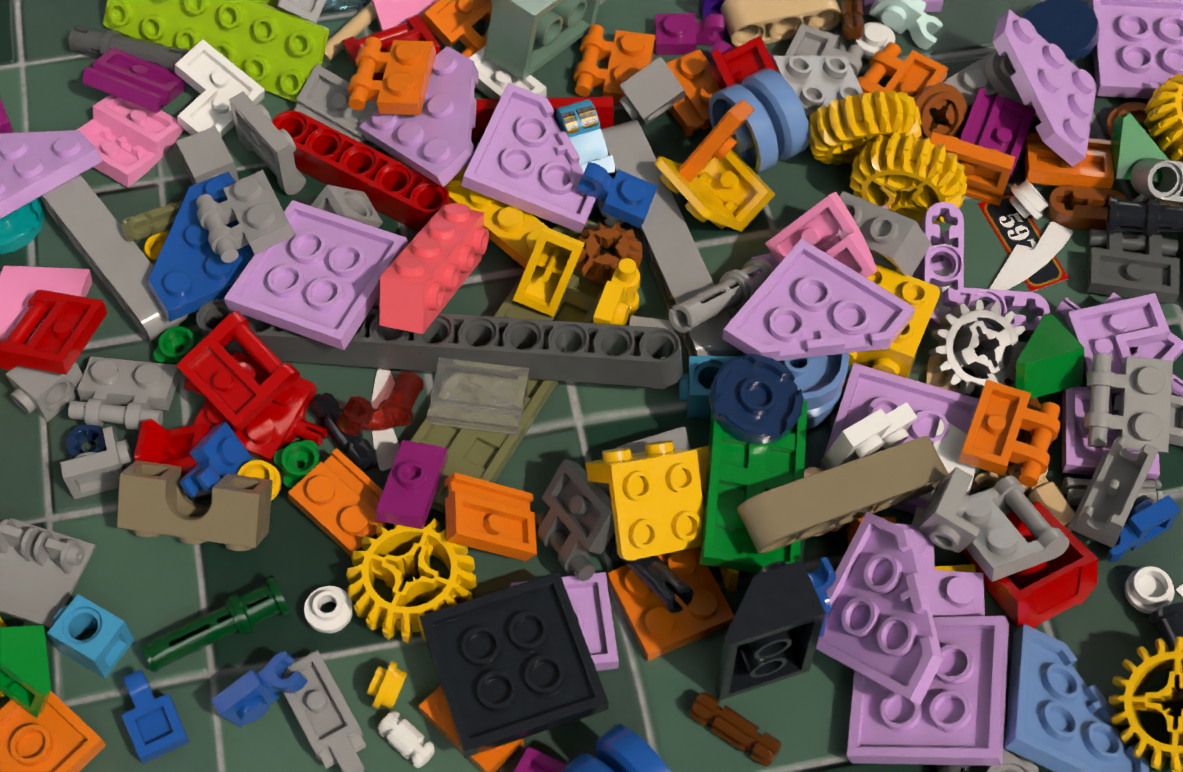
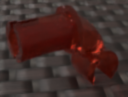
[336,371,424,435]

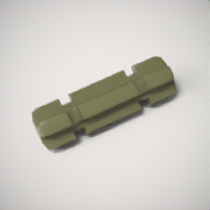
[121,200,183,241]

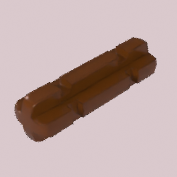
[840,0,864,41]
[689,692,782,766]

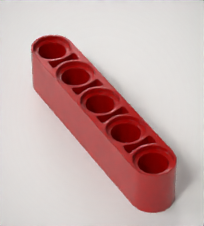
[272,110,450,233]

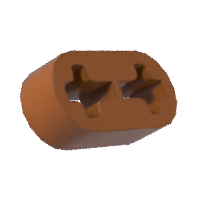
[1045,185,1129,231]

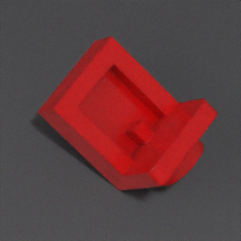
[710,36,777,89]
[134,419,211,476]

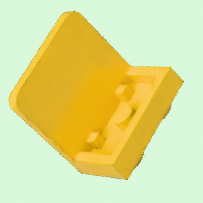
[654,149,776,232]
[848,264,940,378]
[586,440,704,561]

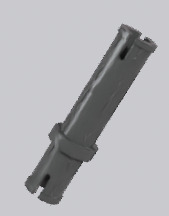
[69,25,189,72]

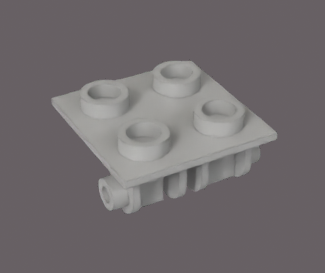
[772,55,863,120]
[0,518,96,629]

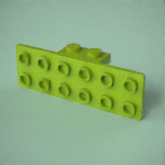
[103,0,329,103]

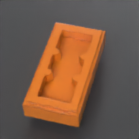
[679,100,755,182]

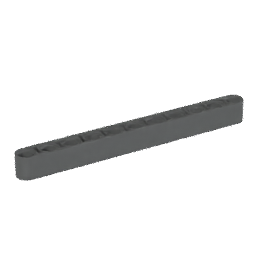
[196,299,683,388]

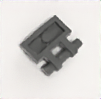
[1087,229,1179,304]
[535,459,615,581]

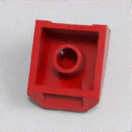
[962,501,1098,628]

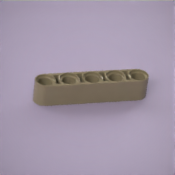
[736,436,949,554]

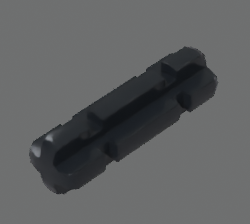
[311,393,377,470]

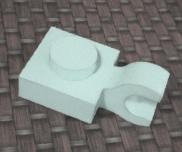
[869,0,943,50]

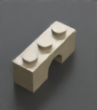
[117,460,273,551]

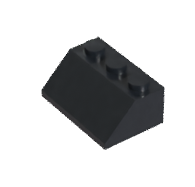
[716,560,826,701]

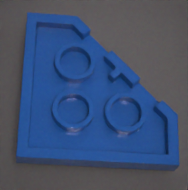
[148,171,254,322]

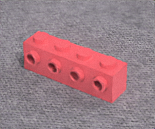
[379,203,489,334]

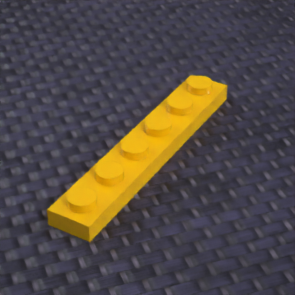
[381,148,549,268]

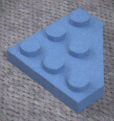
[1005,623,1150,772]

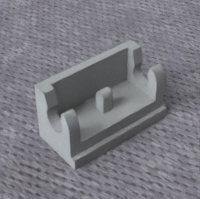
[1069,437,1159,548]

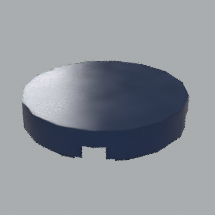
[1022,0,1100,62]
[708,354,804,445]

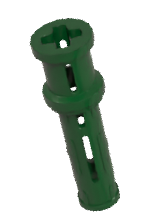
[141,575,291,673]

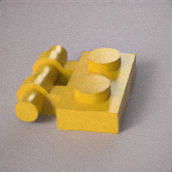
[593,258,640,356]

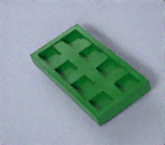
[699,397,808,574]

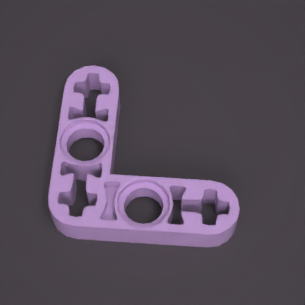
[919,202,1050,336]

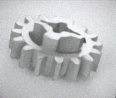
[929,299,1027,398]

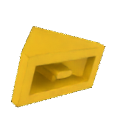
[513,226,585,317]

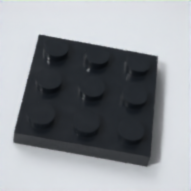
[419,572,609,758]

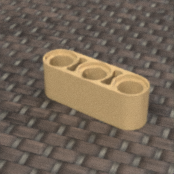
[720,0,842,47]

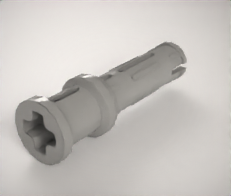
[669,258,774,333]

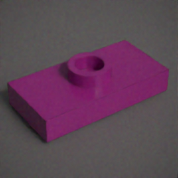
[376,440,448,529]

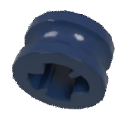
[66,424,107,459]

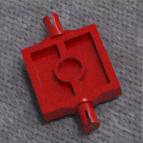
[184,351,328,467]

